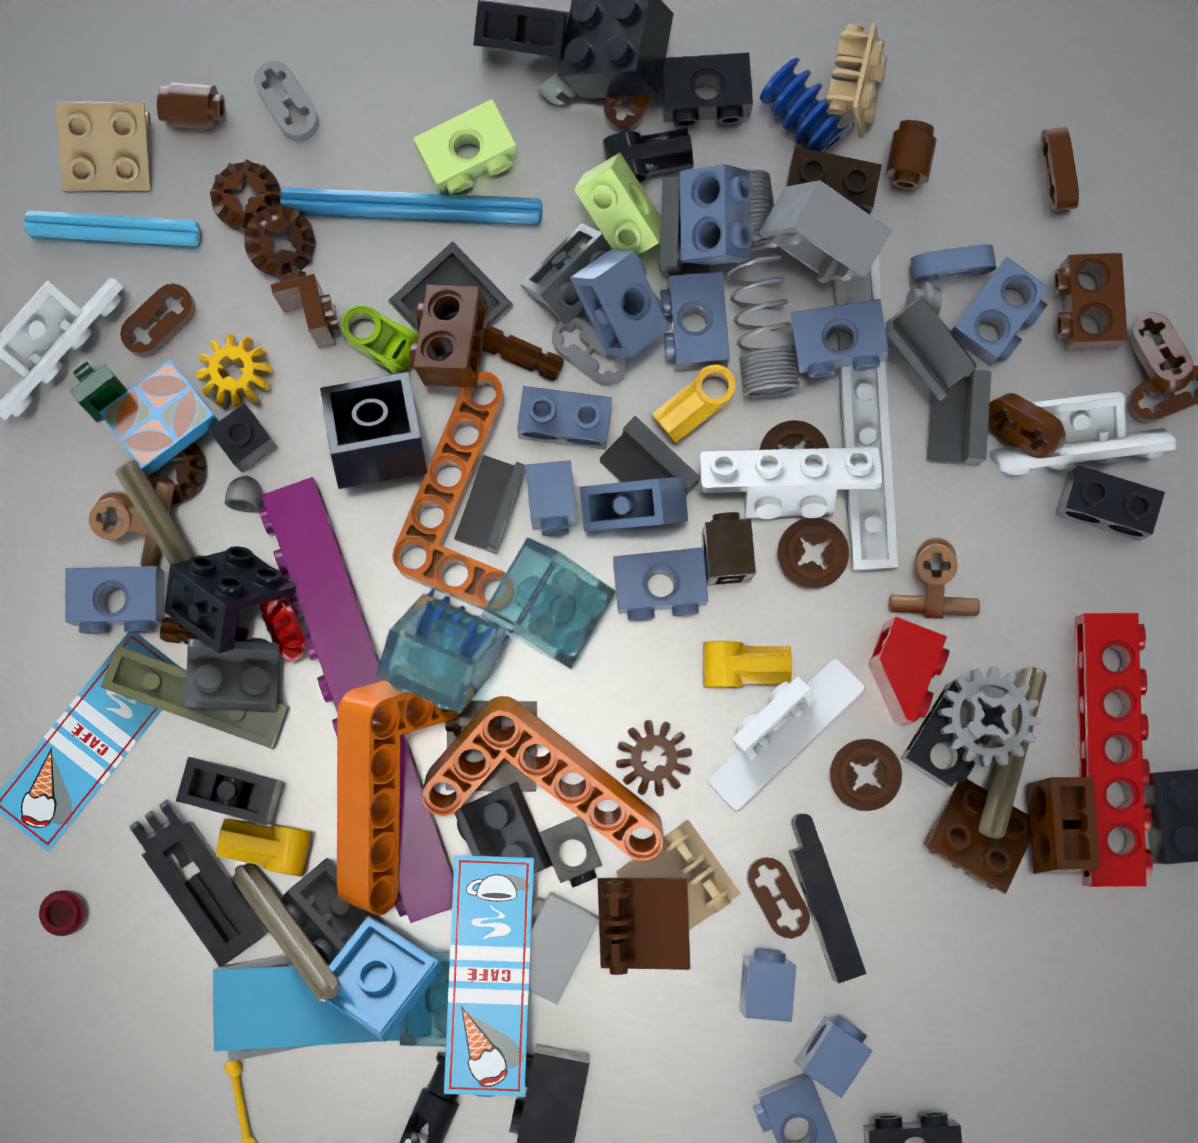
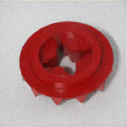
[260,598,305,663]

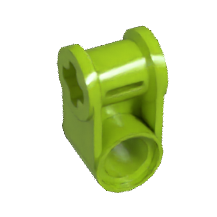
[341,305,419,375]

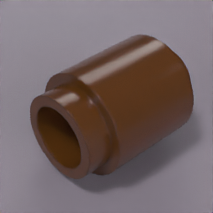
[157,82,225,129]
[885,120,937,189]

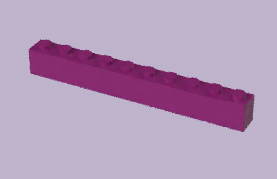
[259,477,454,923]

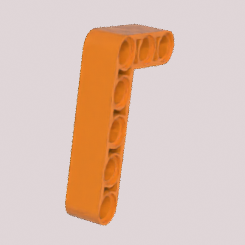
[392,371,517,614]
[337,671,466,916]
[422,696,663,861]

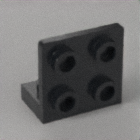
[164,546,296,654]

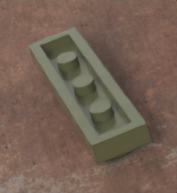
[101,645,288,749]

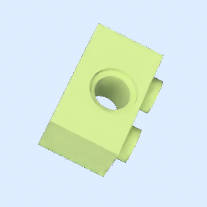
[413,99,517,195]
[574,153,661,256]

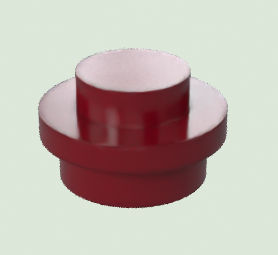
[39,890,86,936]

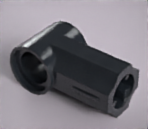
[602,128,694,183]

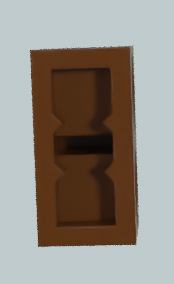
[1054,253,1128,351]
[410,285,489,388]
[1027,777,1100,874]

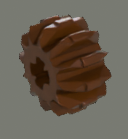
[616,720,692,797]

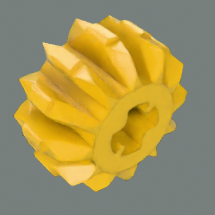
[196,334,273,409]

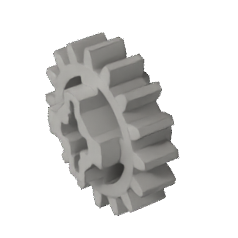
[938,667,1041,767]

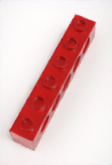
[1075,613,1153,887]

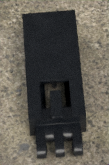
[129,799,269,967]
[788,814,867,984]

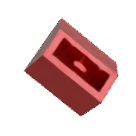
[868,616,950,726]

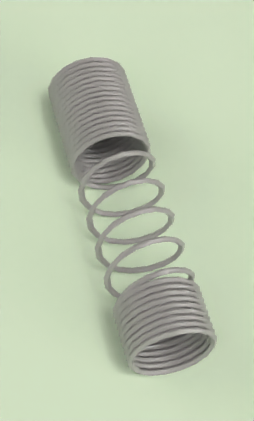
[718,169,800,398]

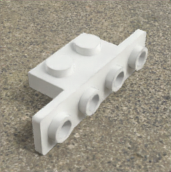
[0,277,123,420]
[991,391,1177,475]
[700,447,882,519]
[707,659,865,812]

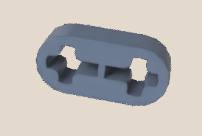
[911,244,997,282]

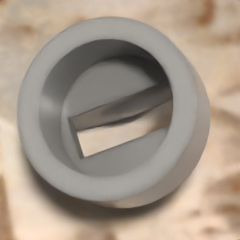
[538,69,576,105]
[224,476,262,512]

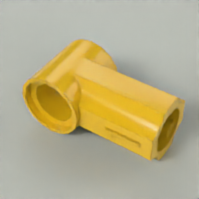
[651,365,736,445]
[703,641,792,688]
[216,818,312,877]

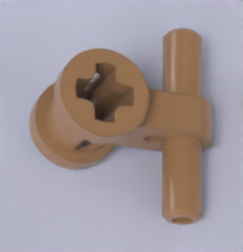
[89,480,175,567]
[889,538,980,619]

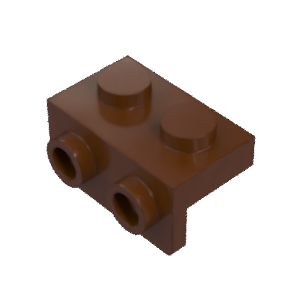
[270,271,341,348]

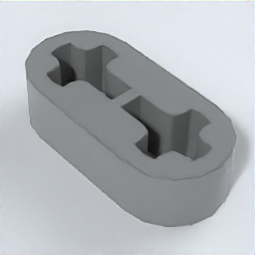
[254,61,319,141]
[552,317,627,386]

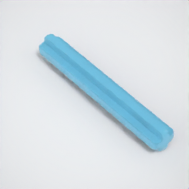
[24,211,200,247]

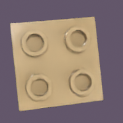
[826,22,887,137]
[55,102,151,191]
[615,819,741,931]

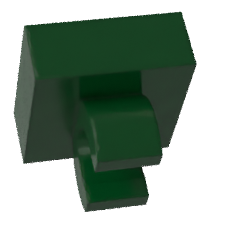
[70,361,128,422]

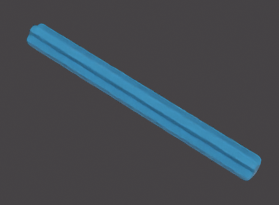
[280,188,542,224]

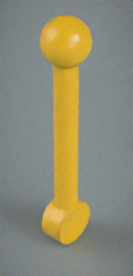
[224,1060,258,1143]

